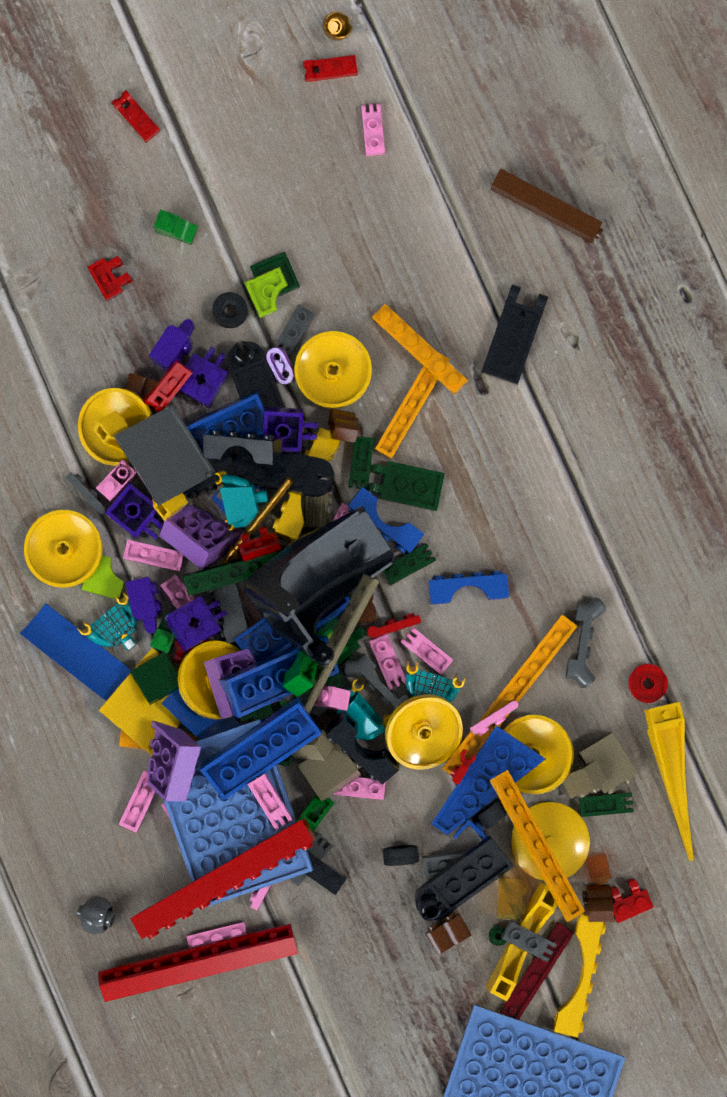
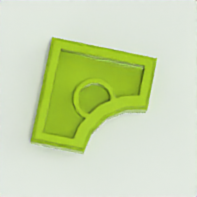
[244,267,288,318]
[82,555,125,599]

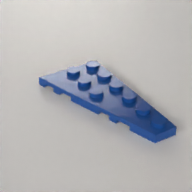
[431,726,546,835]

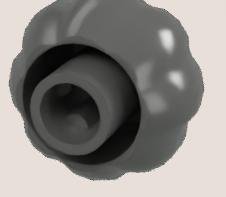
[77,897,115,934]

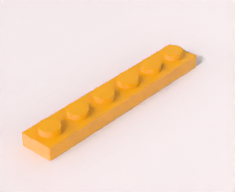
[372,304,468,395]
[375,352,450,459]

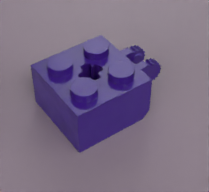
[149,319,195,371]
[178,347,228,409]
[262,407,318,452]
[105,483,163,540]
[126,577,163,634]
[165,596,227,653]

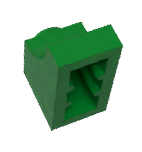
[154,209,198,245]
[150,611,175,654]
[283,651,318,697]
[297,795,335,832]

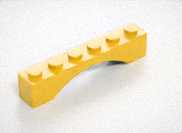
[93,411,188,521]
[273,427,341,542]
[485,882,557,1001]
[553,913,606,1037]

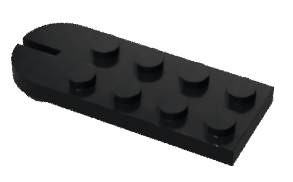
[227,341,287,436]
[231,446,335,497]
[414,836,514,921]

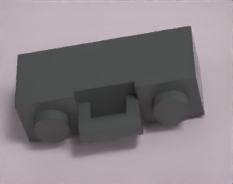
[210,583,250,644]

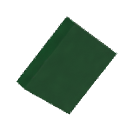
[250,252,300,297]
[130,652,179,705]

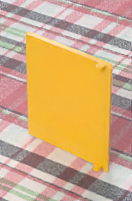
[98,648,181,756]

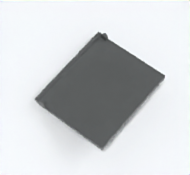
[114,405,216,506]

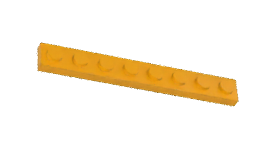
[490,770,585,922]

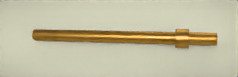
[220,477,294,564]

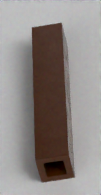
[491,169,603,243]

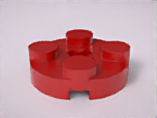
[628,664,668,703]

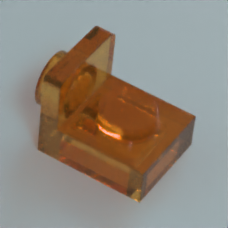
[586,854,612,885]

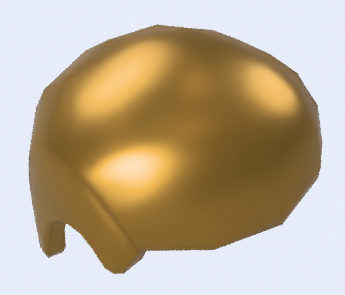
[322,12,353,41]

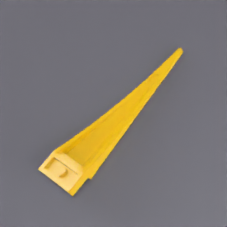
[644,702,694,861]

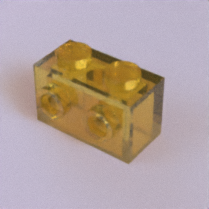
[496,877,527,920]

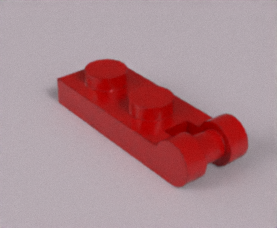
[303,55,358,82]
[111,90,160,143]
[143,360,192,412]
[367,613,421,639]

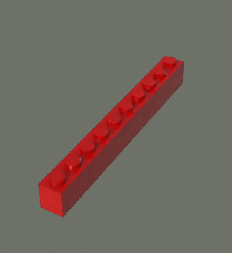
[130,818,316,940]
[98,924,298,1002]

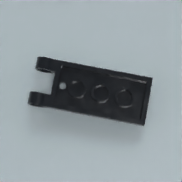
[481,284,548,385]

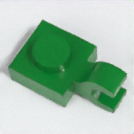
[240,704,274,722]

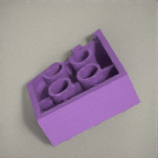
[159,505,245,570]
[204,649,281,719]
[147,721,201,801]

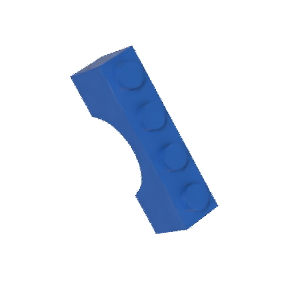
[347,487,424,554]
[429,571,509,605]

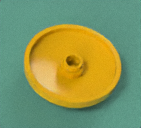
[294,331,372,409]
[78,388,152,466]
[24,510,103,588]
[178,641,241,720]
[385,694,463,770]
[504,715,574,794]
[511,802,590,881]

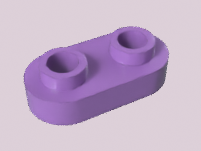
[266,347,295,384]

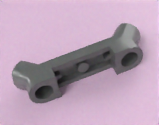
[566,597,606,688]
[344,653,409,710]

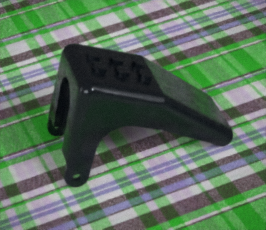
[243,506,395,665]

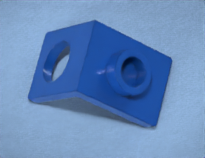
[452,819,487,839]

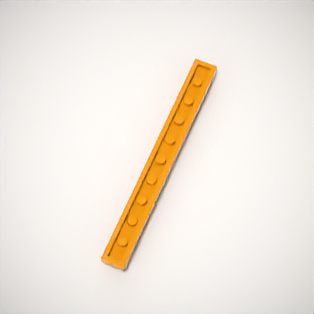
[442,614,578,774]

